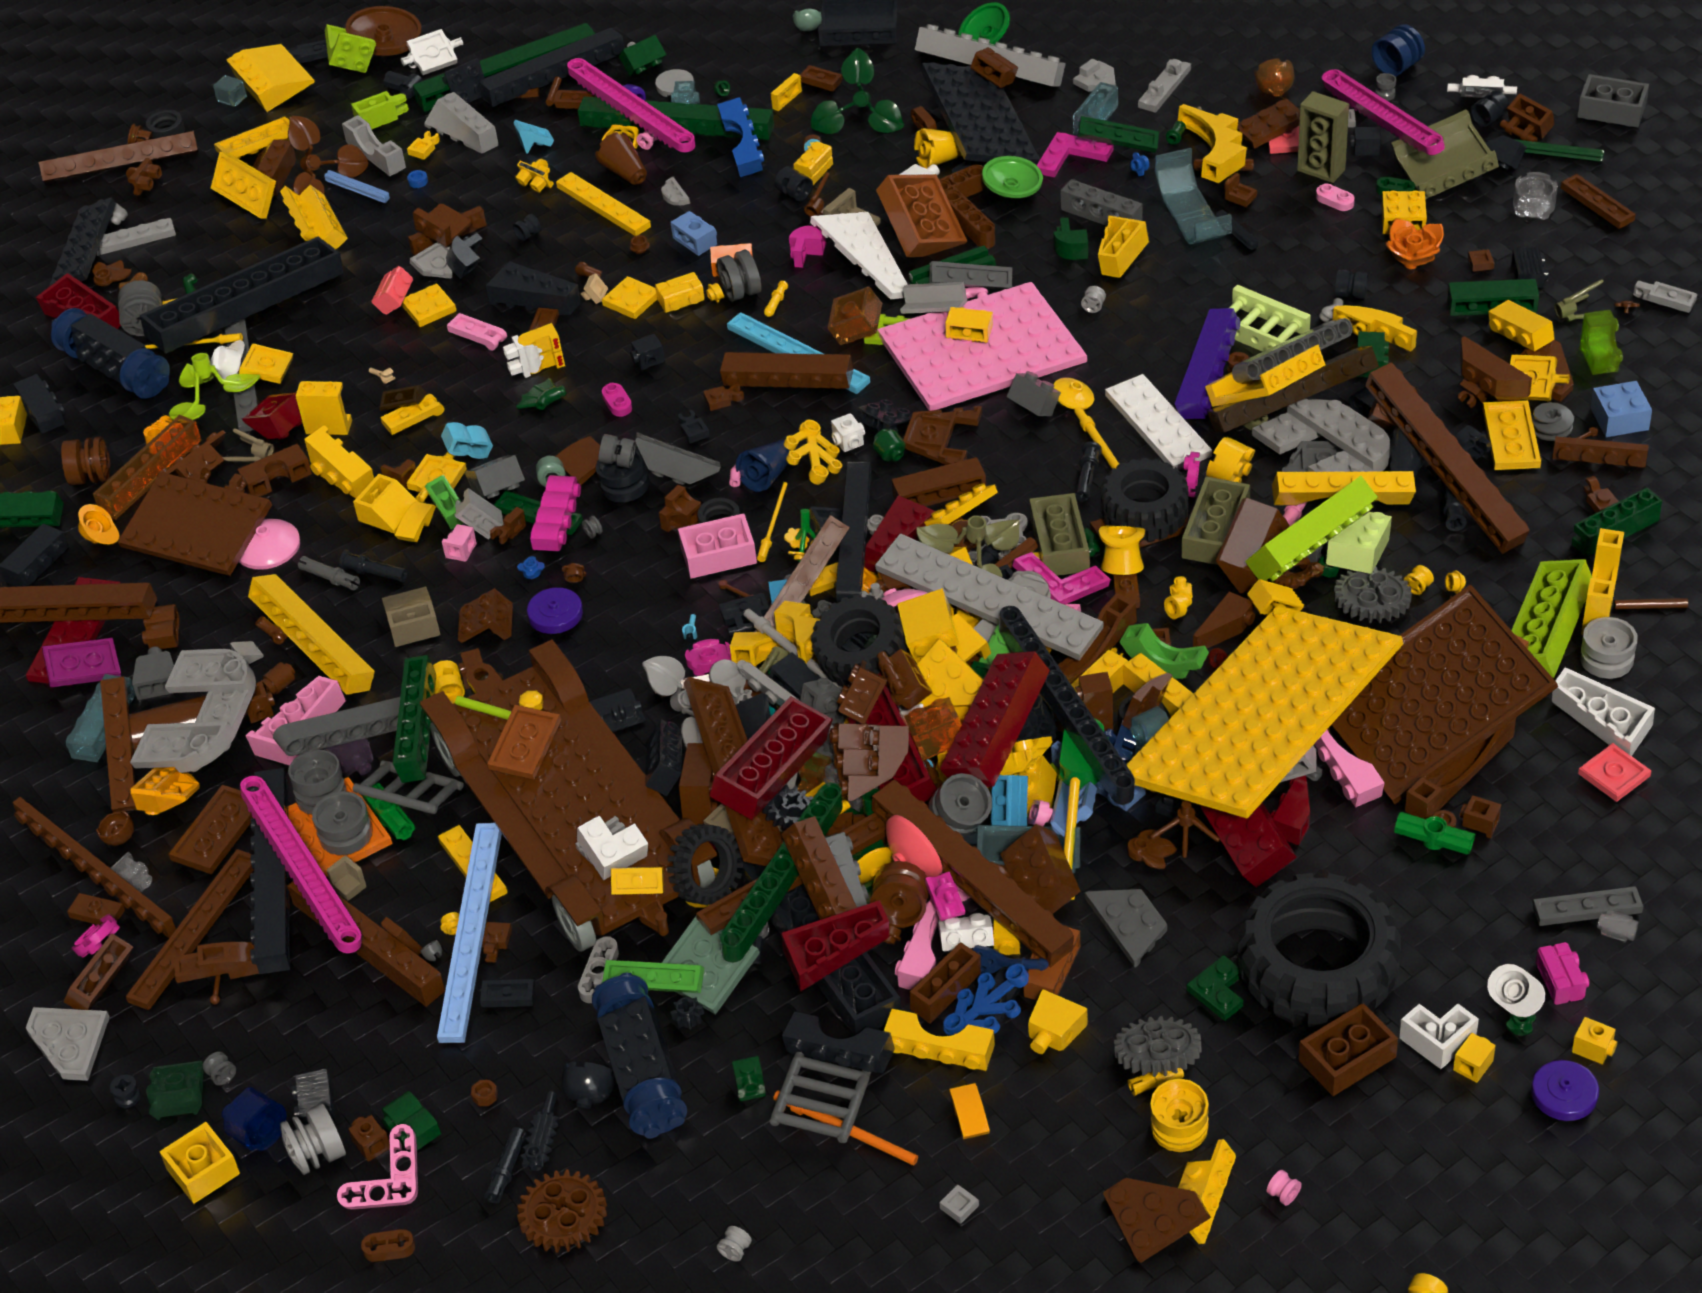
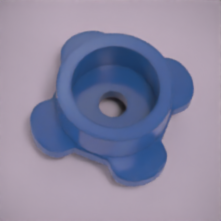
[1130,152,1149,176]
[517,556,545,579]

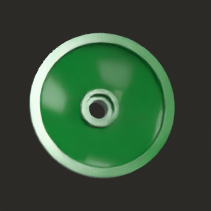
[958,2,1010,44]

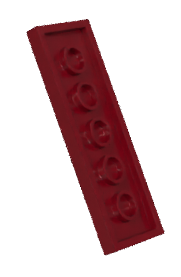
[26,577,121,686]

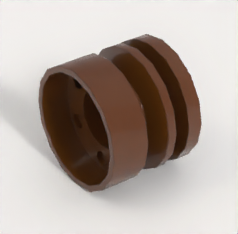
[61,436,110,486]

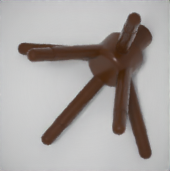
[1151,800,1220,858]

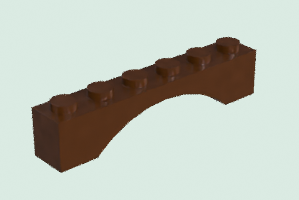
[1058,593,1137,684]
[1405,718,1516,819]

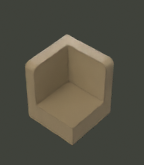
[326,855,366,901]

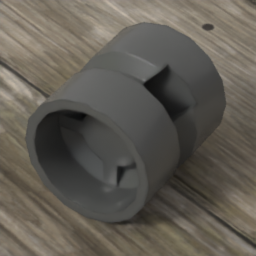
[599,434,636,468]

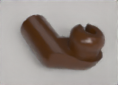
[255,616,287,644]

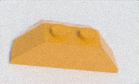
[131,767,200,815]

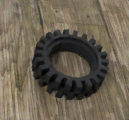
[667,824,743,905]

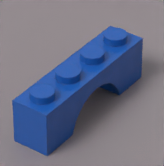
[717,97,765,177]

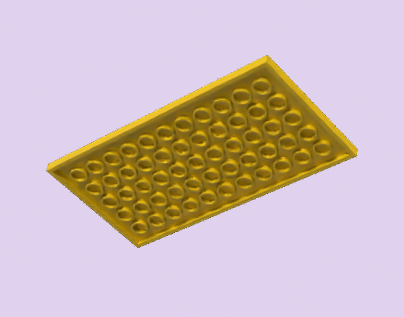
[1126,606,1403,818]

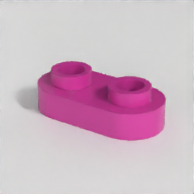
[602,383,632,417]

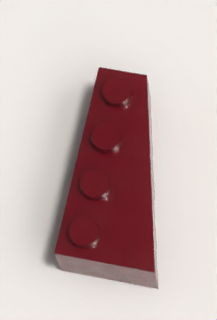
[865,495,935,574]

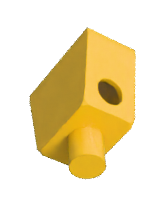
[1028,989,1088,1054]

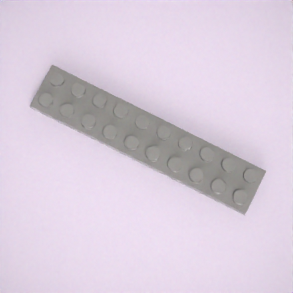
[875,534,1104,661]

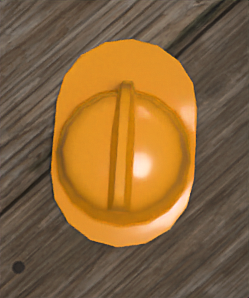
[78,504,120,545]

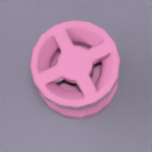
[1267,1170,1301,1206]

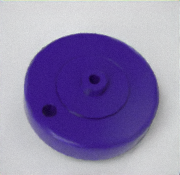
[527,588,583,634]
[1531,1060,1599,1121]

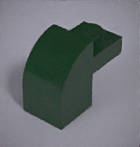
[1053,218,1088,260]

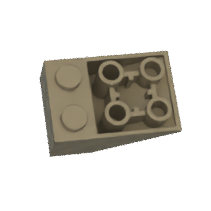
[382,587,440,647]

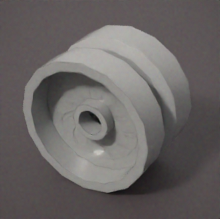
[1580,617,1638,679]

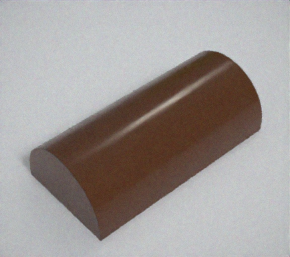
[129,695,207,755]

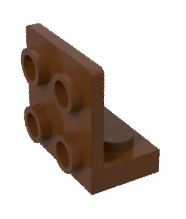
[458,588,513,643]
[837,660,887,724]

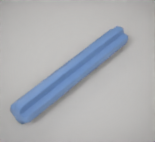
[324,170,390,203]

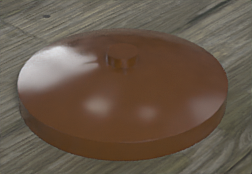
[346,6,422,56]

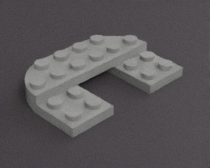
[1252,399,1390,472]
[130,649,256,773]

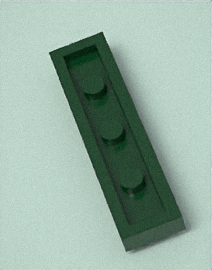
[1078,116,1159,153]
[494,491,583,535]

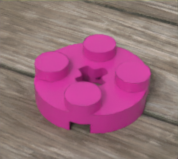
[1184,452,1200,498]
[685,639,732,676]
[71,914,120,958]

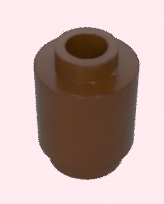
[261,662,295,696]

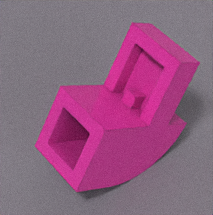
[789,226,827,268]

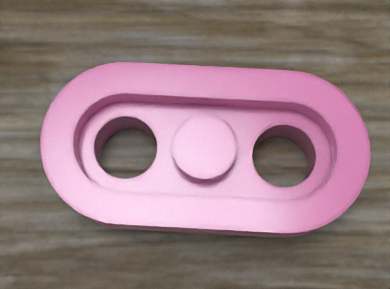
[1316,184,1355,211]
[1028,800,1053,826]

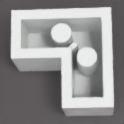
[577,816,648,880]
[1399,1004,1479,1069]

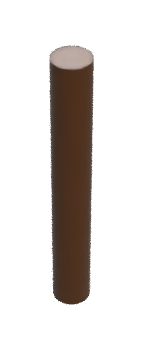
[1614,598,1688,609]

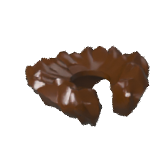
[1270,557,1325,590]

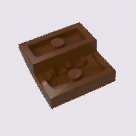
[555,436,600,485]
[1122,673,1172,729]

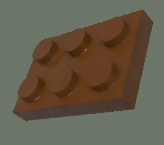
[1237,99,1300,149]

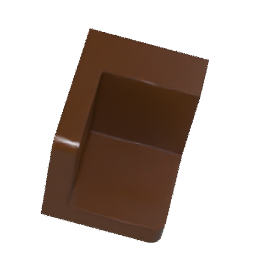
[381,459,416,489]

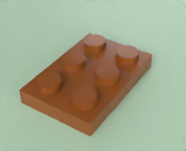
[487,705,561,780]

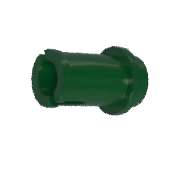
[1166,121,1186,144]

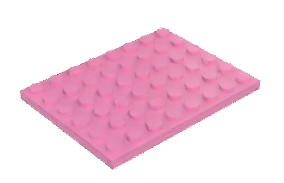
[877,282,1087,411]

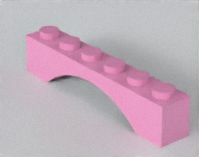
[1314,730,1384,807]
[895,873,971,990]

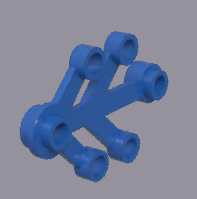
[944,964,1029,1036]

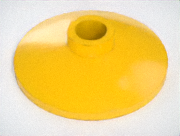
[1053,378,1094,410]
[857,847,894,884]

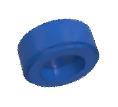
[407,170,428,188]

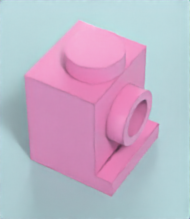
[442,524,477,562]

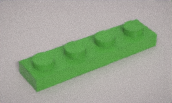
[602,960,704,993]

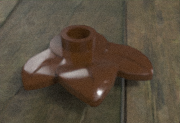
[92,260,132,287]
[1127,829,1177,869]

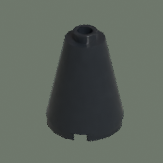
[1389,425,1426,478]

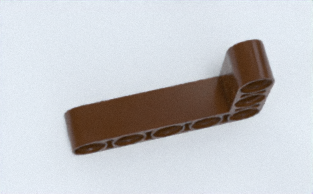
[939,165,995,249]

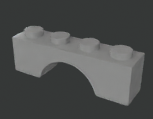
[342,115,406,176]

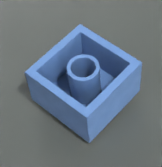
[1590,381,1652,437]

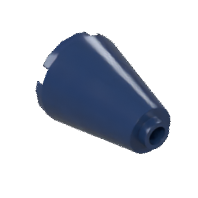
[736,440,791,492]

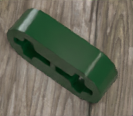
[1376,177,1416,196]

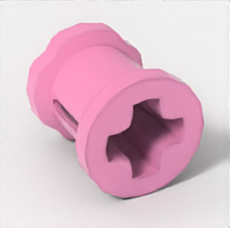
[636,130,659,150]

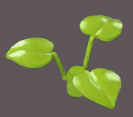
[169,353,260,421]

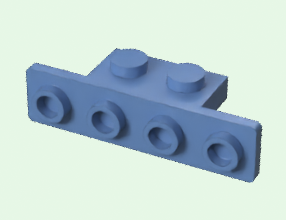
[1050,779,1097,838]

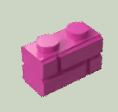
[1535,942,1589,1005]

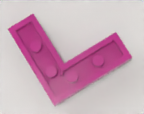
[1037,132,1114,177]
[1012,552,1111,605]

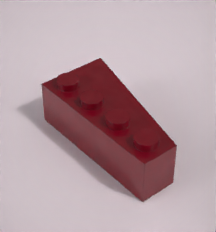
[36,273,121,329]
[781,900,890,991]

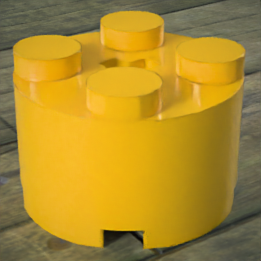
[1206,437,1255,483]

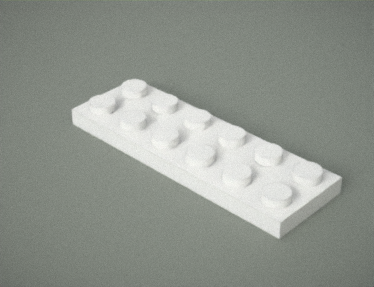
[1105,374,1212,470]

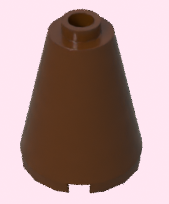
[595,132,647,185]

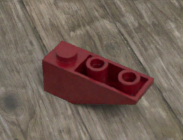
[1271,775,1310,845]

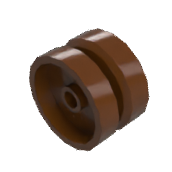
[870,861,929,928]

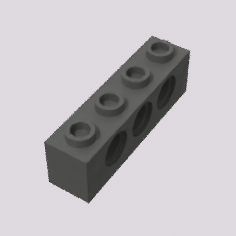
[1061,179,1143,226]

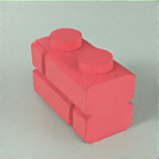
[372,266,413,315]

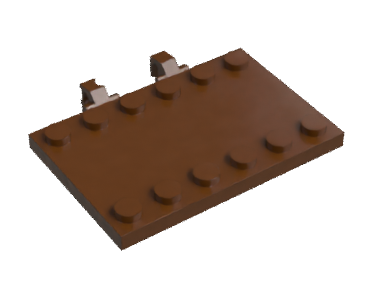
[118,465,272,576]

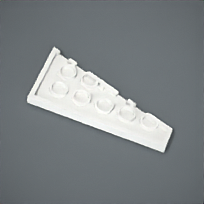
[810,212,908,299]

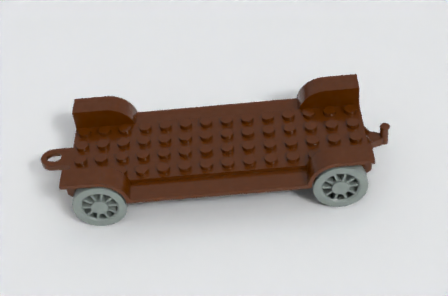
[419,640,717,952]

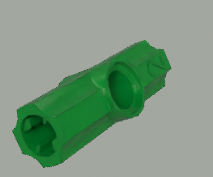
[362,783,415,840]
[1394,812,1475,855]

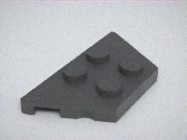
[1282,441,1343,472]
[1085,889,1167,967]

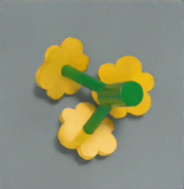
[784,509,816,562]

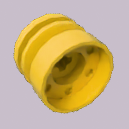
[1150,1079,1209,1152]

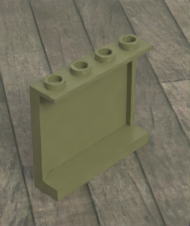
[1391,109,1499,199]

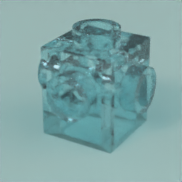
[671,81,700,104]

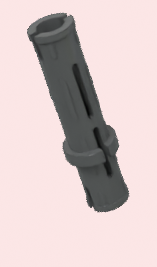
[298,556,360,590]

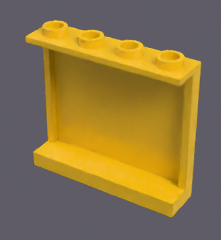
[1205,345,1325,407]

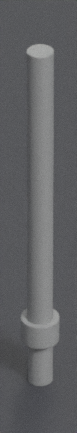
[744,609,843,690]

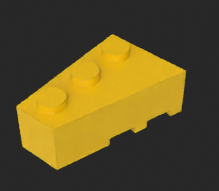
[1098,216,1149,278]
[304,425,374,498]

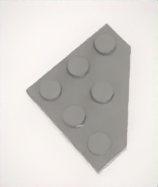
[26,1007,110,1081]

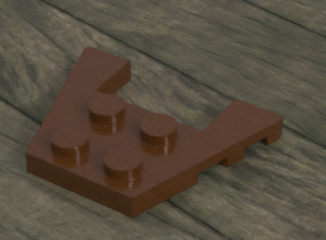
[903,406,982,465]

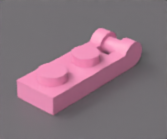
[447,313,507,351]

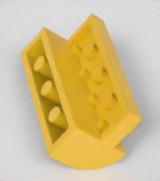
[280,185,348,249]

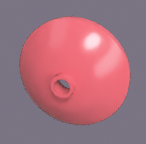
[886,815,943,877]

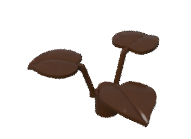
[288,116,368,195]

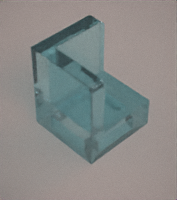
[213,76,247,107]

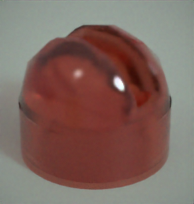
[1208,648,1228,669]

